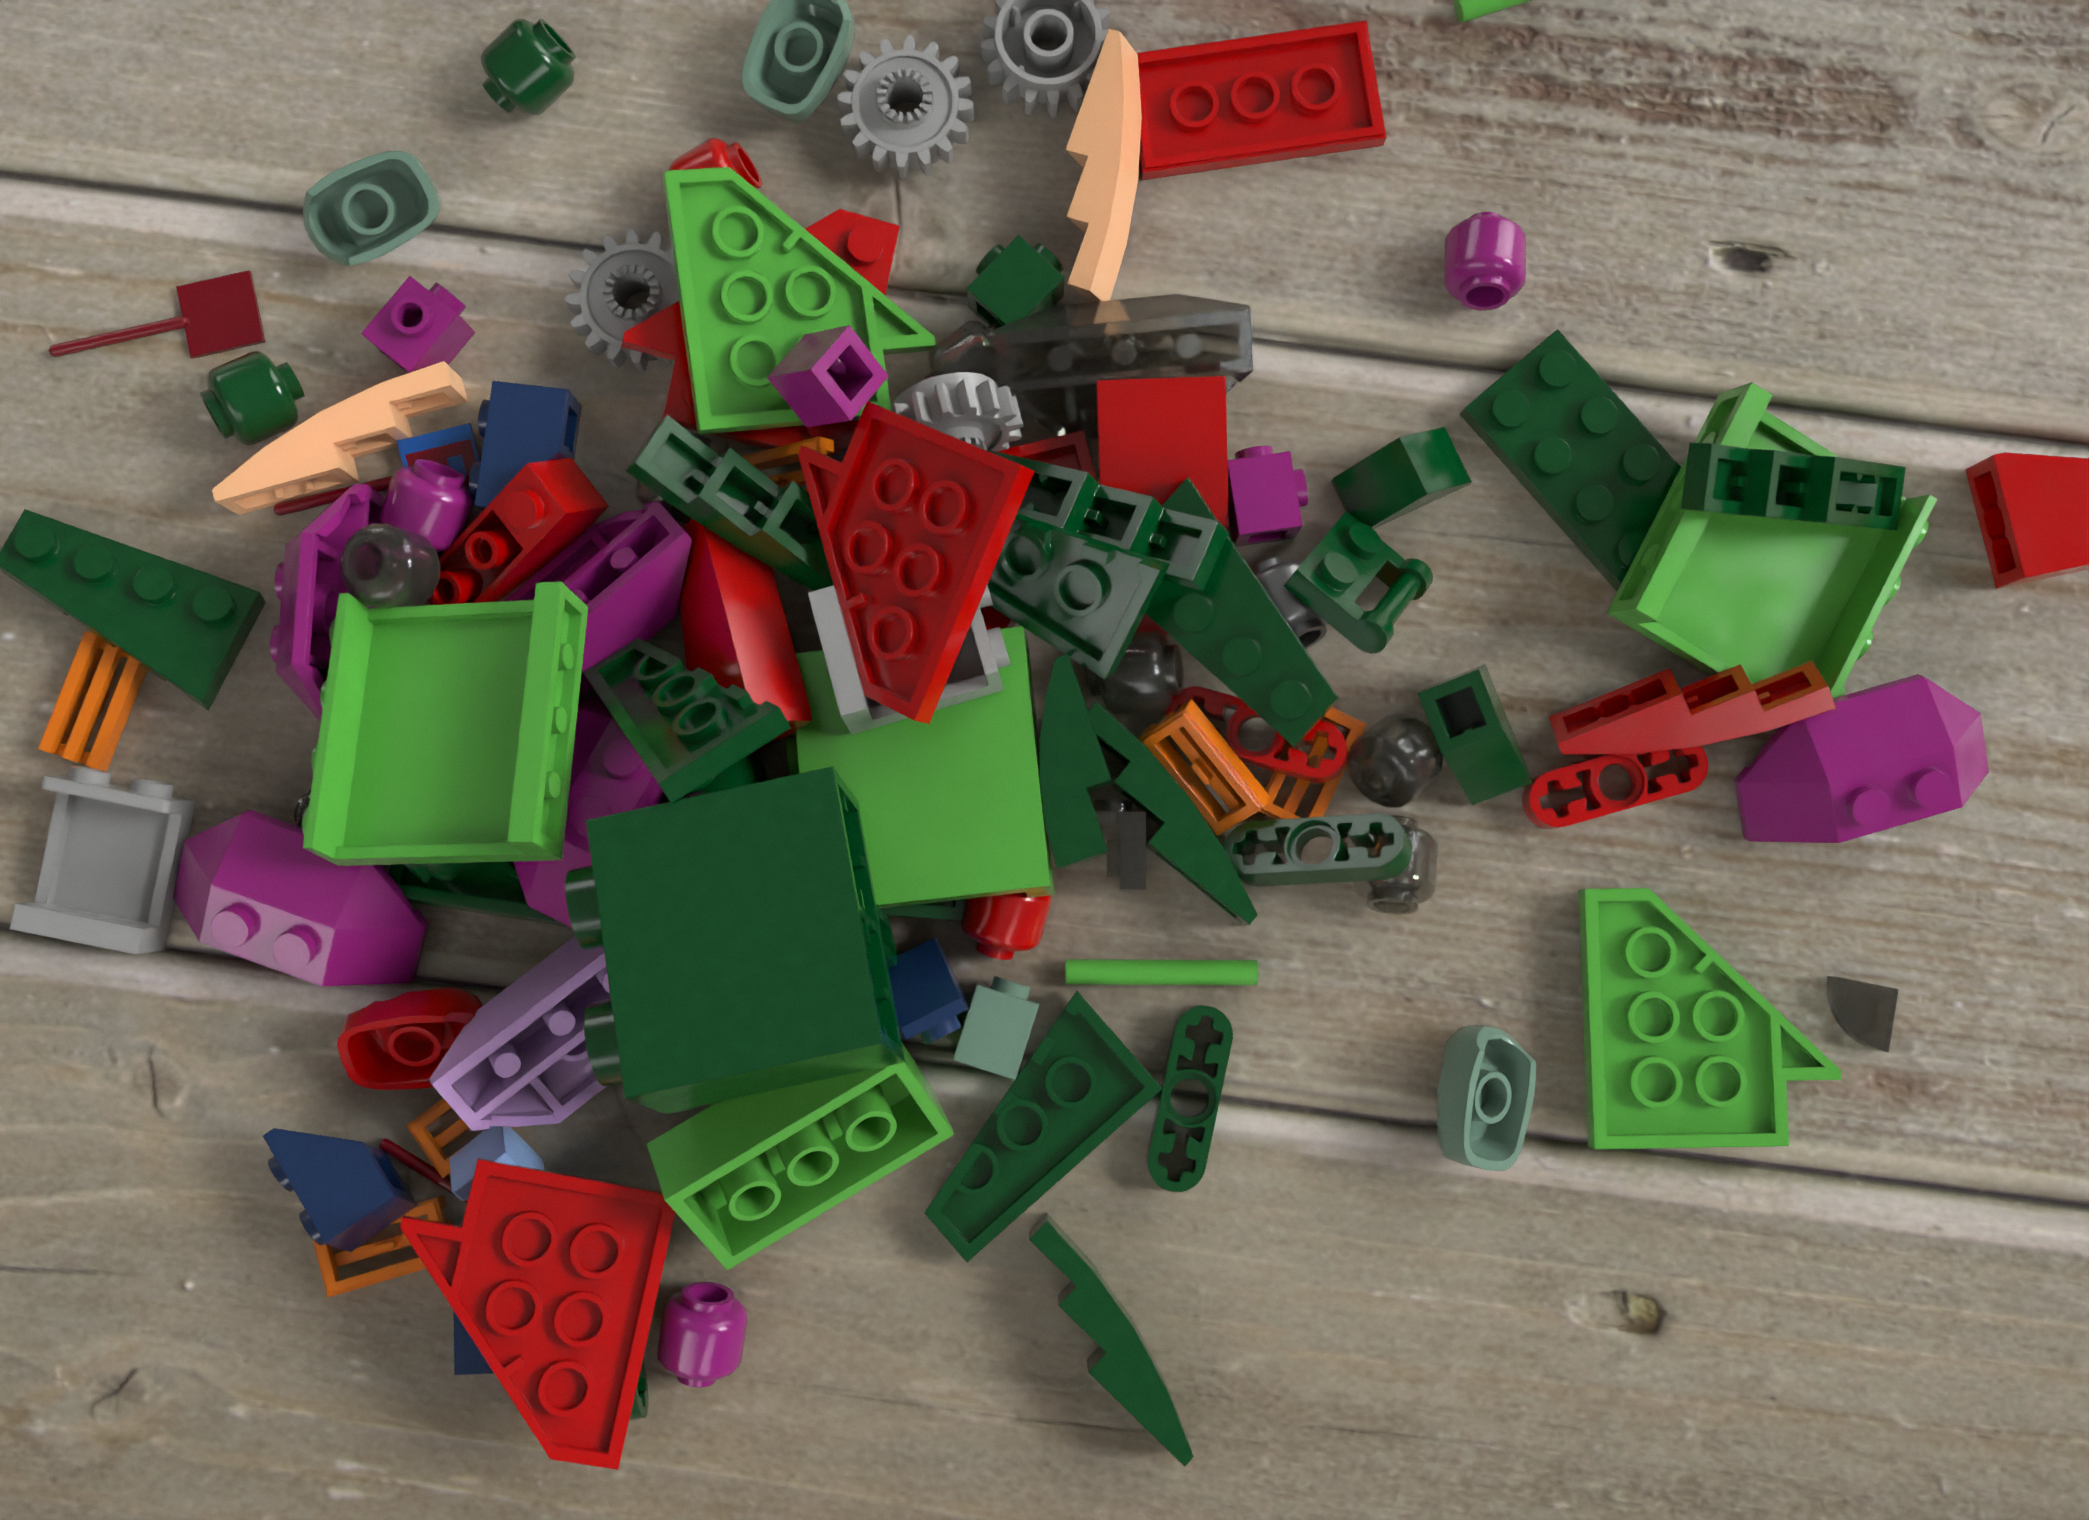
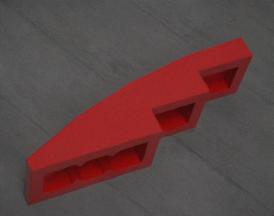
[1549,661,1837,754]

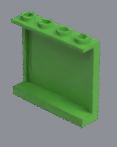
[1606,382,1937,698]
[302,582,588,866]
[787,626,1055,908]

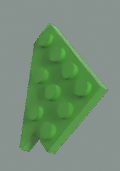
[662,167,935,435]
[1578,888,1841,1149]

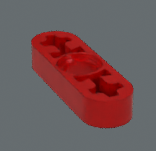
[1166,686,1348,783]
[1522,746,1709,829]

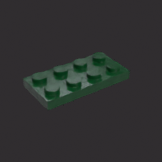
[1460,329,1681,591]

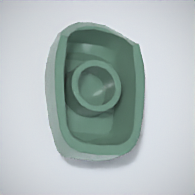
[741,0,855,123]
[303,151,441,266]
[1436,1025,1536,1171]

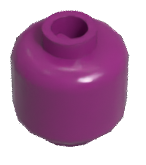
[1444,212,1526,311]
[380,459,475,559]
[657,1281,747,1388]

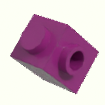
[361,276,475,373]
[767,325,889,427]
[1227,446,1308,547]

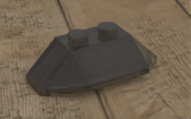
[993,294,1253,440]

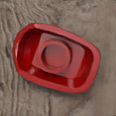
[337,988,483,1090]

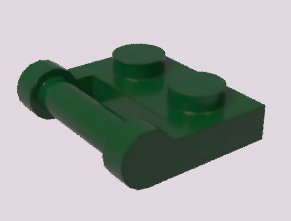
[1283,511,1433,654]

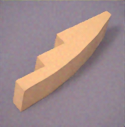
[1066,29,1142,306]
[212,361,468,515]

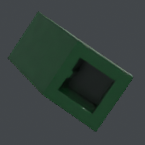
[1417,664,1533,805]

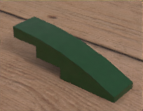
[625,415,834,591]
[1681,442,1906,530]
[987,450,1229,591]
[1088,701,1258,926]
[1029,1213,1194,1467]

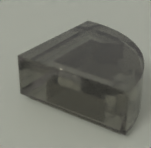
[1826,976,1899,1052]

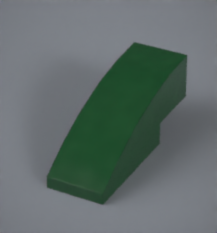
[1040,654,1113,870]

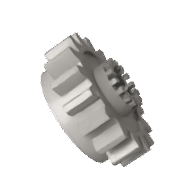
[981,0,1110,118]
[837,35,974,179]
[565,229,679,372]
[891,372,1024,452]

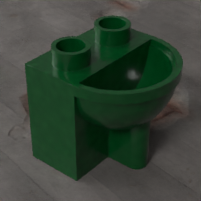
[565,766,905,1114]

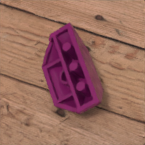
[270,484,385,722]
[504,500,692,699]
[1734,674,1989,843]
[513,696,666,928]
[173,809,429,987]

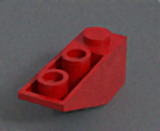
[415,458,609,605]

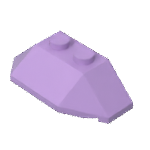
[429,936,611,1131]

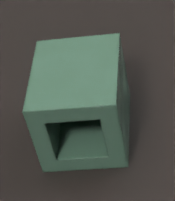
[953,976,1039,1080]

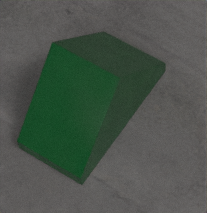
[1331,427,1472,529]

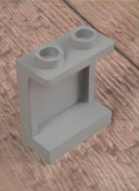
[808,585,1011,735]
[10,766,196,955]

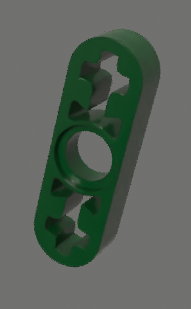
[1223,813,1413,887]
[1146,1005,1233,1192]

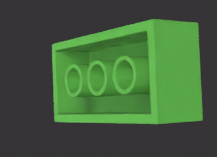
[647,1042,954,1270]

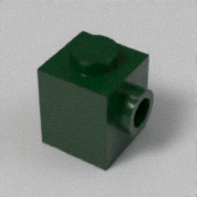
[966,234,1065,348]

